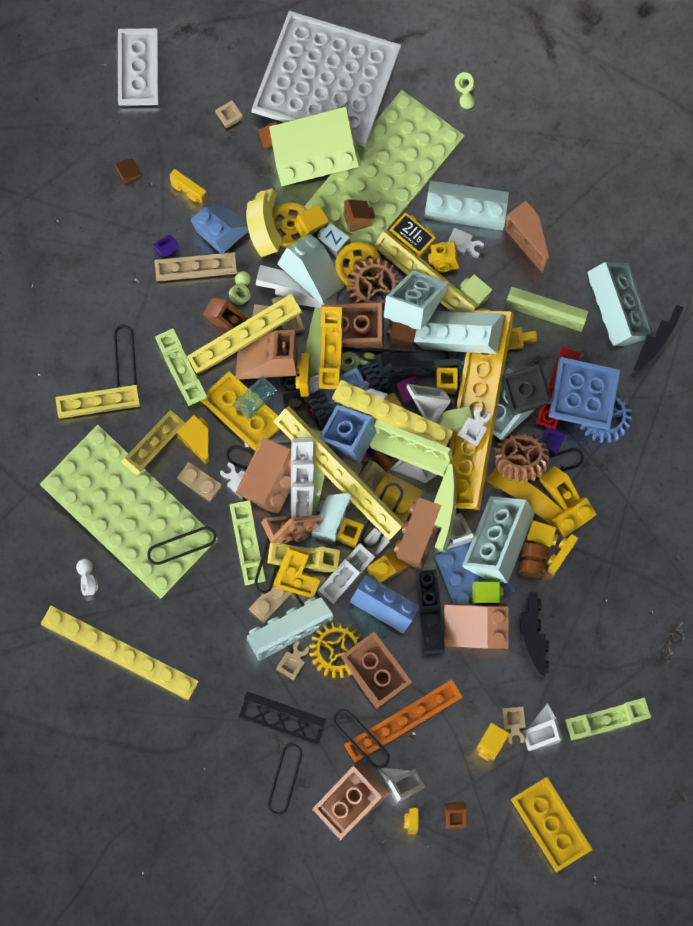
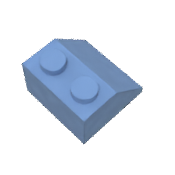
[190,204,249,254]
[320,405,376,463]

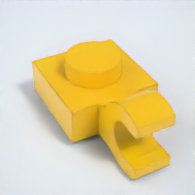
[508,327,537,350]

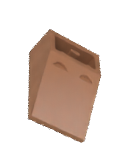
[235,329,298,380]

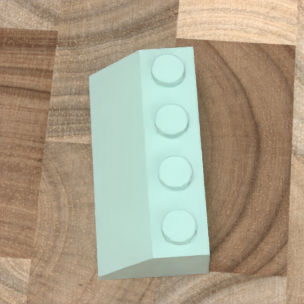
[424,181,509,231]
[587,262,655,346]
[414,311,505,354]
[462,496,535,583]
[247,597,333,661]

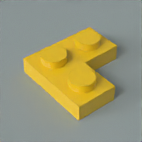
[274,547,320,598]

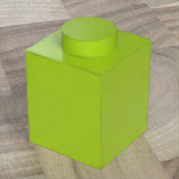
[472,582,503,603]

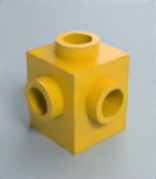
[428,241,460,272]

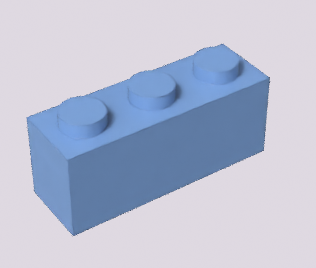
[350,575,420,634]

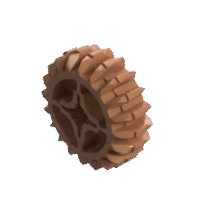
[347,257,401,310]
[494,432,550,483]

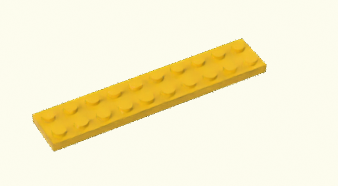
[449,310,514,510]

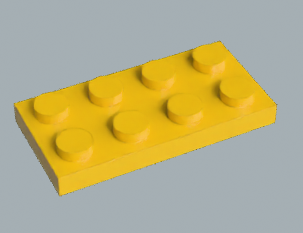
[201,371,281,452]
[511,777,593,873]

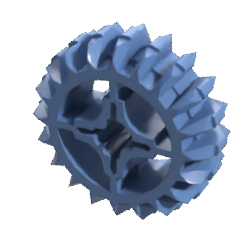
[580,391,633,443]

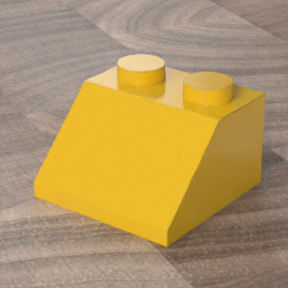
[374,472,423,523]

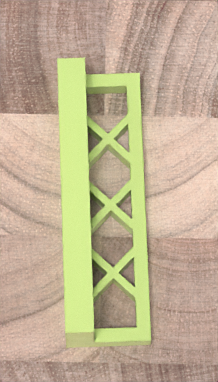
[505,287,588,332]
[370,420,453,477]

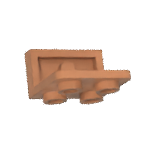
[261,515,323,544]

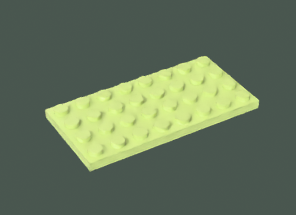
[304,90,465,251]
[40,425,218,599]

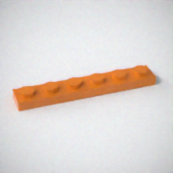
[344,679,463,763]

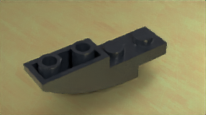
[279,374,310,427]
[416,570,445,654]
[519,592,549,679]

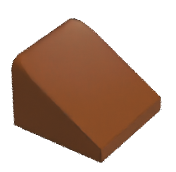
[258,122,278,150]
[114,158,142,184]
[371,451,400,472]
[444,802,467,829]

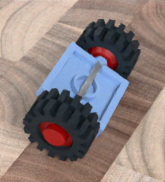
[304,360,392,430]

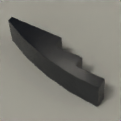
[631,305,684,378]

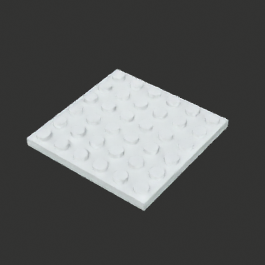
[252,11,401,147]

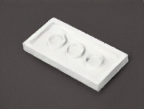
[118,28,158,106]

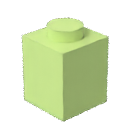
[460,274,492,310]

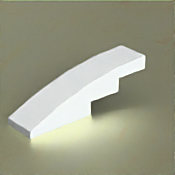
[256,265,338,308]
[291,438,314,518]
[318,527,391,604]

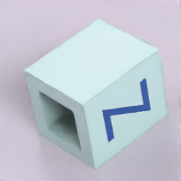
[317,223,349,258]

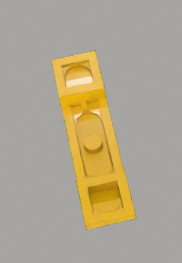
[318,307,343,389]
[486,467,563,527]

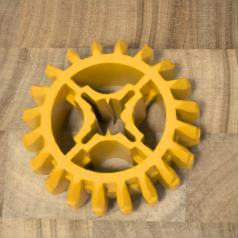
[309,622,363,678]

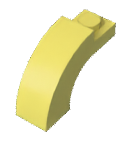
[246,188,282,257]
[267,543,340,572]

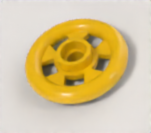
[272,202,313,248]
[335,242,382,290]

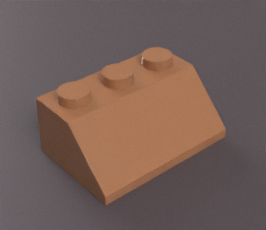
[235,438,291,514]
[394,497,442,571]

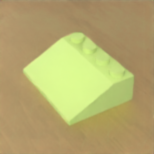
[269,107,361,186]

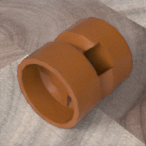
[518,543,549,578]

